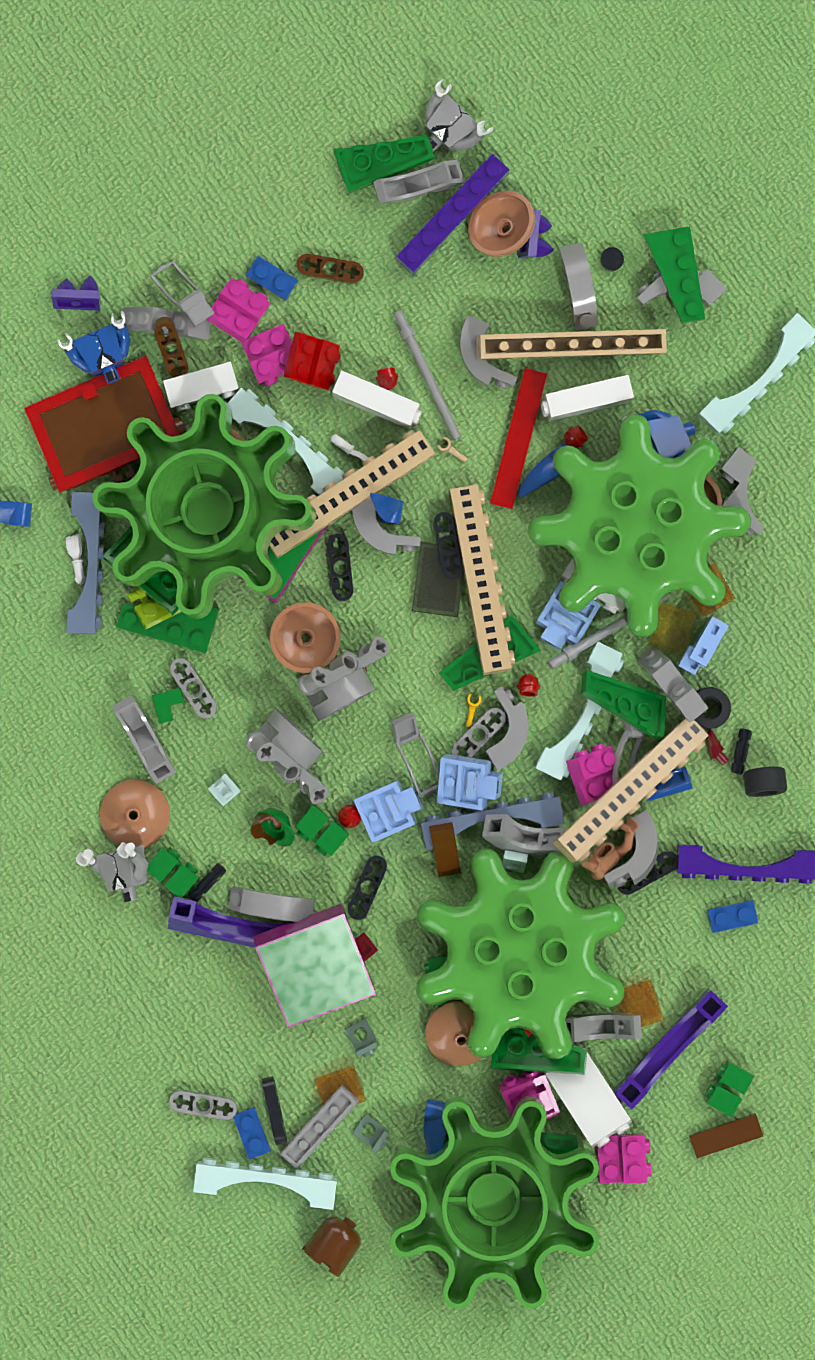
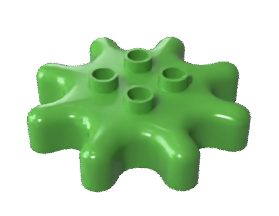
[92,394,316,619]
[528,414,751,637]
[416,849,625,1060]
[390,1096,599,1309]

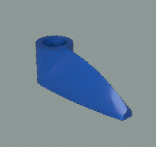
[518,444,567,498]
[370,493,404,525]
[0,500,32,527]
[424,1099,446,1155]

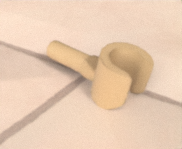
[437,437,468,463]

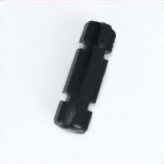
[731,728,752,774]
[188,863,226,902]

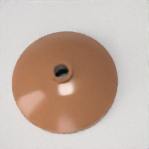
[468,191,535,257]
[270,602,341,673]
[100,779,170,848]
[425,1000,482,1066]

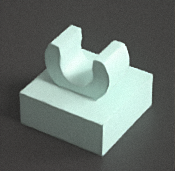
[208,773,241,806]
[502,850,528,873]

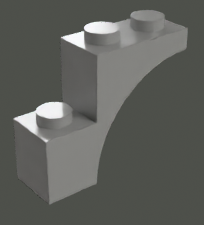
[373,160,464,204]
[636,269,727,308]
[121,307,210,340]
[719,447,765,536]
[636,646,708,723]
[112,696,176,784]

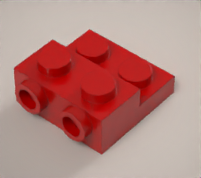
[283,331,341,391]

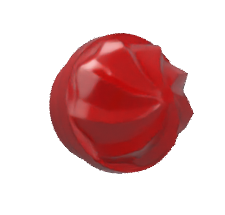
[375,368,399,391]
[564,425,588,448]
[517,674,541,697]
[338,805,361,828]

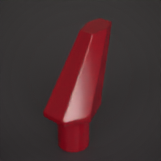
[706,729,729,766]

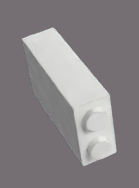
[332,370,422,430]
[541,375,634,422]
[545,1048,632,1148]

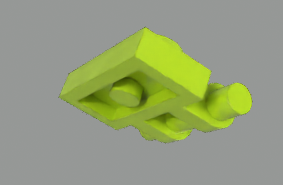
[127,587,182,629]

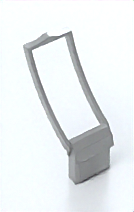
[150,261,214,327]
[391,712,439,798]
[612,719,646,785]

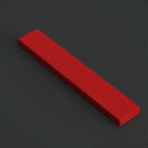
[490,368,547,510]

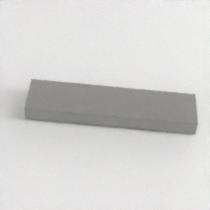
[280,1085,359,1169]

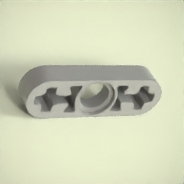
[170,658,217,719]
[452,708,506,758]
[169,1090,237,1120]

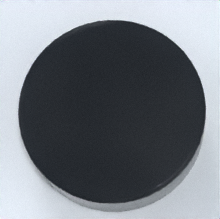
[600,247,624,272]

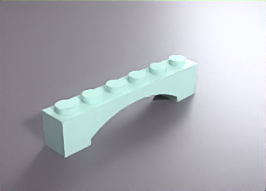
[697,313,815,435]
[227,388,345,495]
[535,642,624,780]
[193,1158,337,1210]

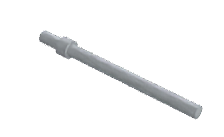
[394,310,461,441]
[547,595,668,670]

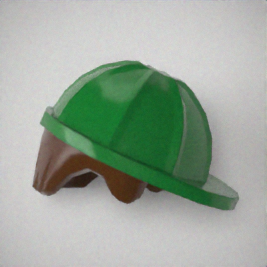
[250,808,295,847]

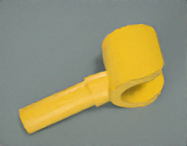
[466,694,481,727]

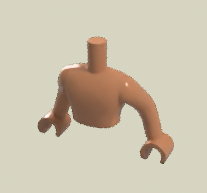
[582,817,639,883]

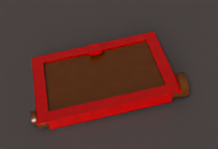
[24,356,187,493]

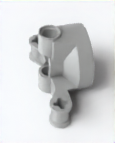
[298,637,389,722]
[245,708,329,804]

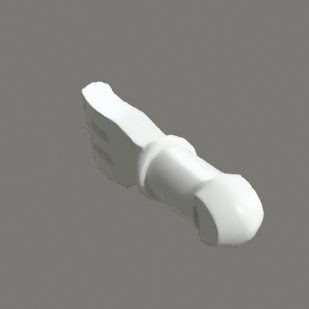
[331,434,368,462]
[66,534,86,585]

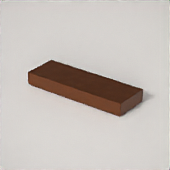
[429,822,461,877]
[689,1113,764,1158]

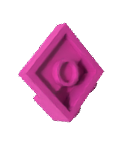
[206,278,271,344]
[242,324,292,387]
[566,743,615,806]
[499,1071,561,1120]
[597,1133,652,1184]

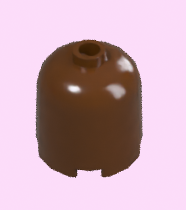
[302,1216,361,1277]

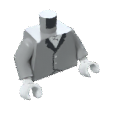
[424,79,494,152]
[76,842,149,902]

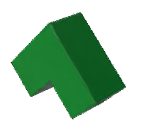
[152,688,185,724]

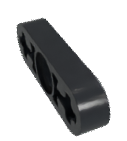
[433,512,463,580]
[327,533,353,601]
[617,851,678,895]
[348,855,387,920]
[262,1076,288,1145]

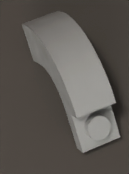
[559,243,599,330]
[460,315,518,390]
[352,498,421,555]
[485,686,529,771]
[604,810,659,888]
[482,814,566,857]
[228,886,315,922]
[566,1012,642,1042]

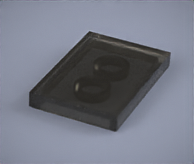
[412,542,464,618]

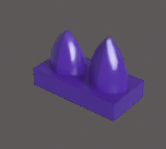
[518,209,554,259]
[52,276,101,311]

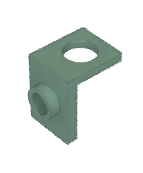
[345,1019,378,1057]
[353,1114,390,1153]

